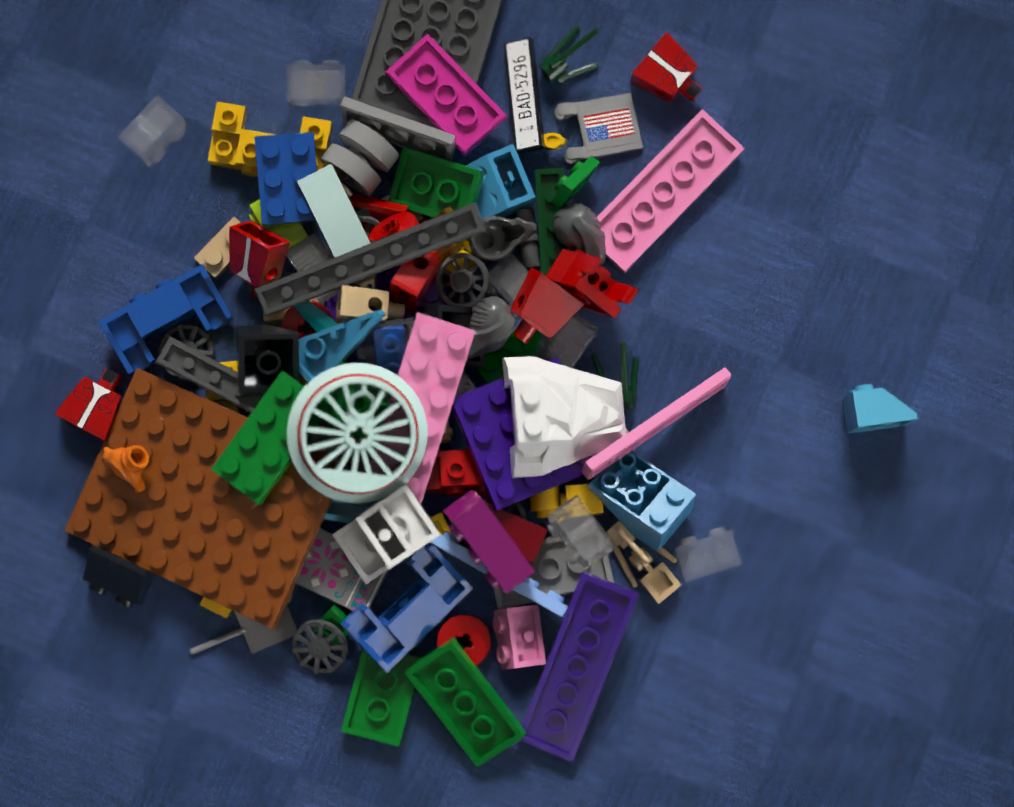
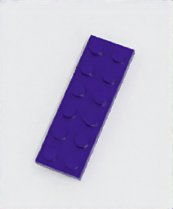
[520,571,639,762]

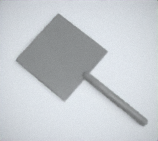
[189,605,297,655]

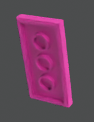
[385,33,507,157]

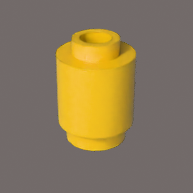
[530,485,560,518]

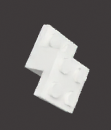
[333,484,440,584]

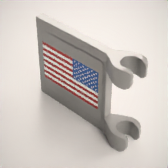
[555,93,643,164]

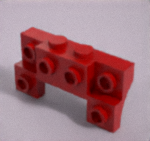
[425,449,487,497]

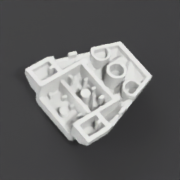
[502,356,626,478]

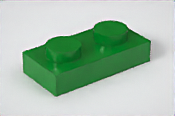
[551,155,600,209]

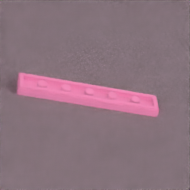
[581,367,731,480]

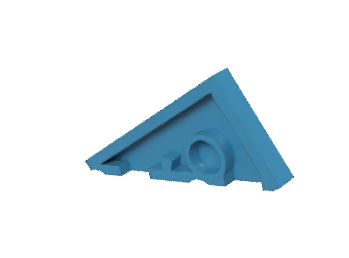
[299,309,386,383]

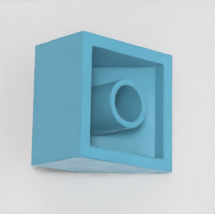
[842,384,918,434]

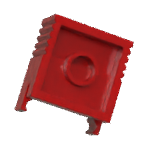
[546,249,638,318]

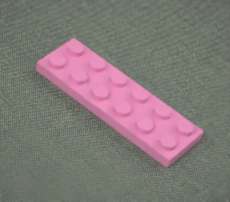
[597,109,745,273]
[370,312,475,504]

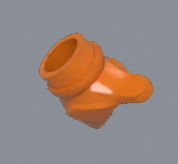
[102,445,149,493]

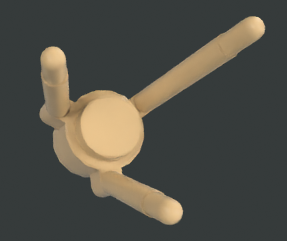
[606,521,677,588]

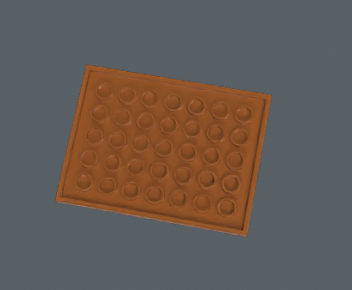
[64,368,349,629]

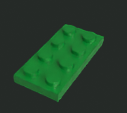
[211,371,332,505]
[405,637,526,767]

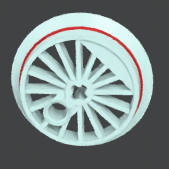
[287,363,428,503]

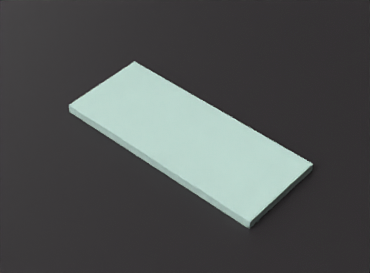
[297,164,370,257]

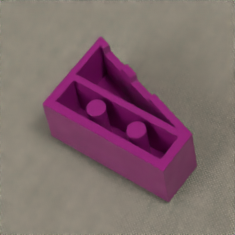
[443,489,535,593]

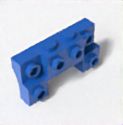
[98,264,235,377]
[340,542,473,673]

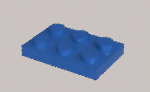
[254,132,317,226]

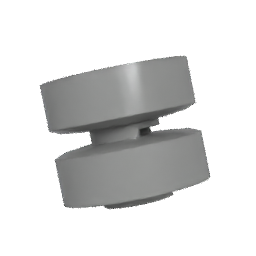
[320,119,399,197]

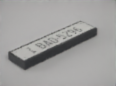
[504,37,545,155]

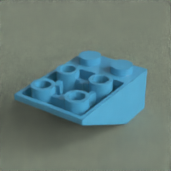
[466,144,536,218]
[588,451,696,552]

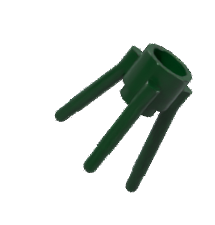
[539,26,599,85]
[591,342,639,409]

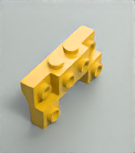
[208,101,333,177]

